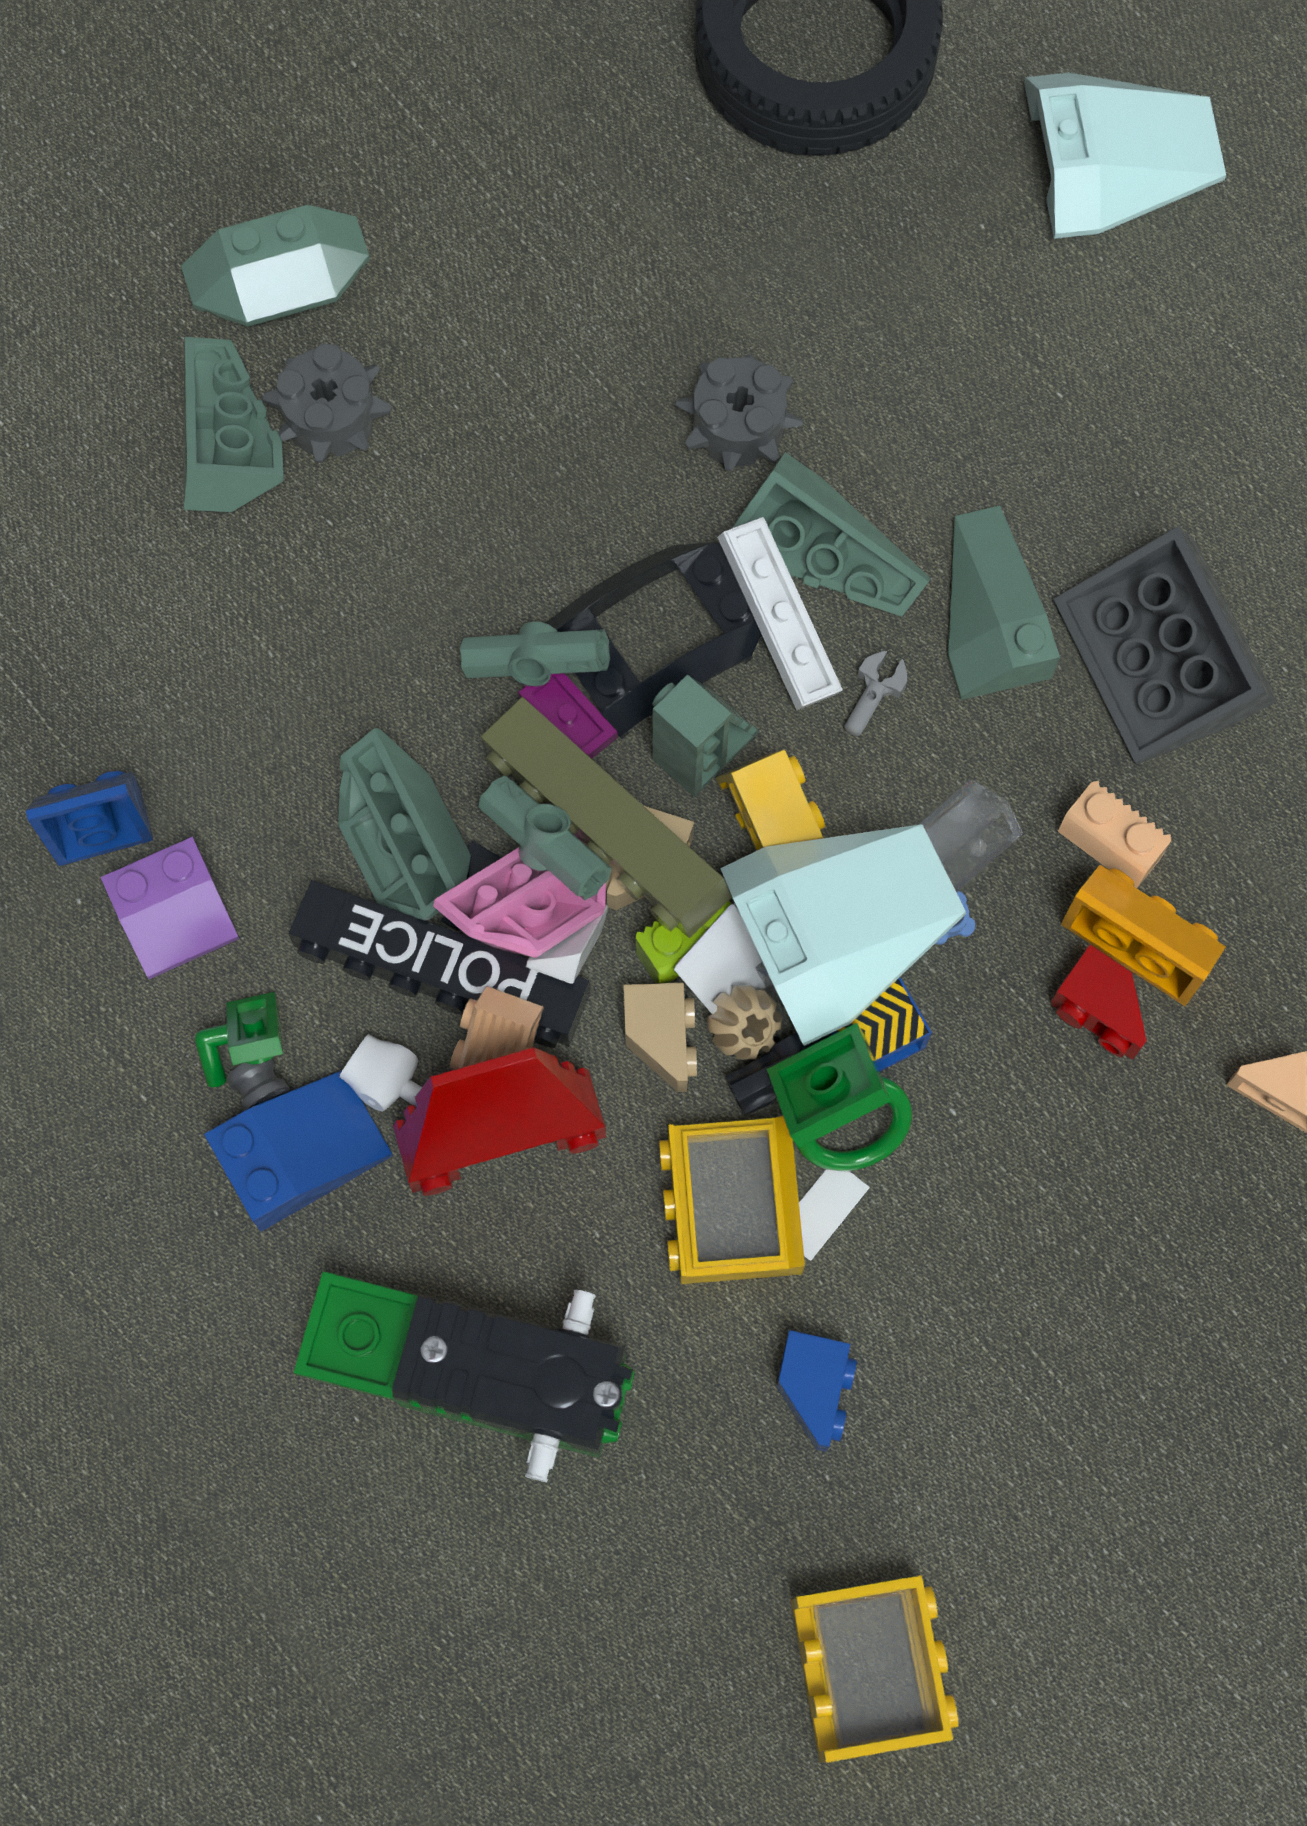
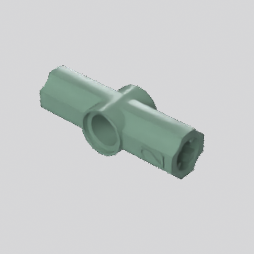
[460,621,610,687]
[479,776,612,901]

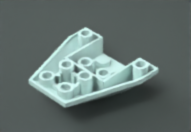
[1024,73,1226,239]
[720,824,967,1046]

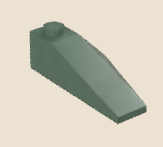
[183,337,284,512]
[731,452,930,617]
[947,506,1060,700]

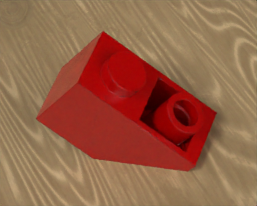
[1050,945,1147,1060]

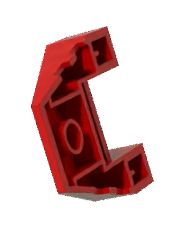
[393,1047,606,1196]

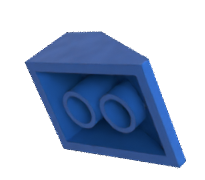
[26,771,154,866]
[204,1070,393,1232]

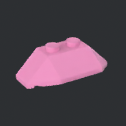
[433,834,606,958]

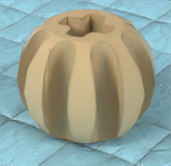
[707,985,782,1060]

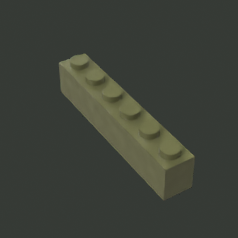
[480,697,732,939]

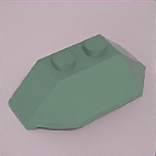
[181,205,370,327]
[338,728,471,920]

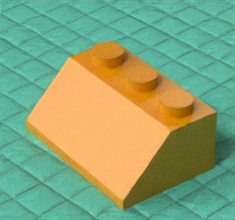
[1061,865,1226,1006]

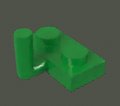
[195,992,283,1087]

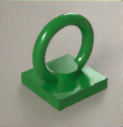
[767,1023,912,1171]

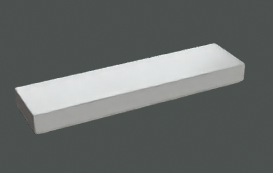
[718,517,843,711]

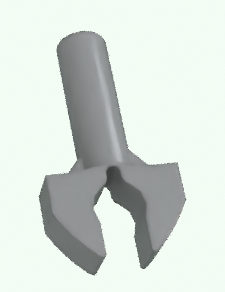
[844,651,907,736]

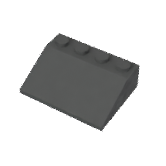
[1054,526,1278,764]

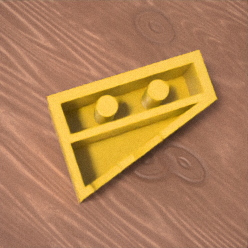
[715,749,825,851]

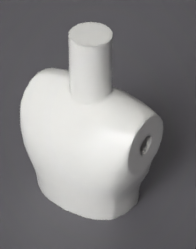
[339,1034,422,1112]

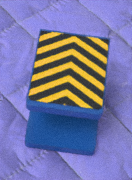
[831,977,932,1072]

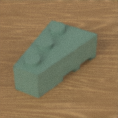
[652,674,760,797]

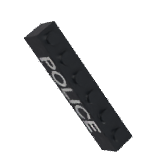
[288,880,590,1048]

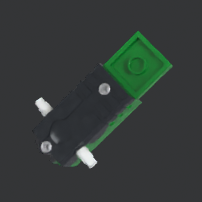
[293,1272,635,1482]

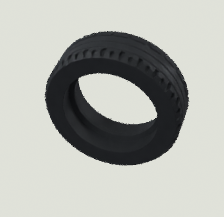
[695,0,943,156]

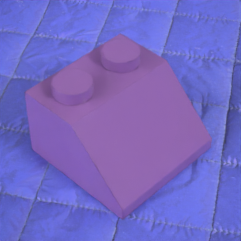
[101,837,239,979]

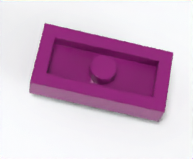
[518,673,618,759]

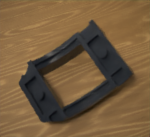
[545,541,761,739]

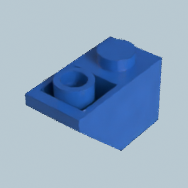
[776,1330,857,1452]

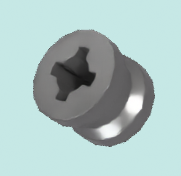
[226,1059,290,1111]

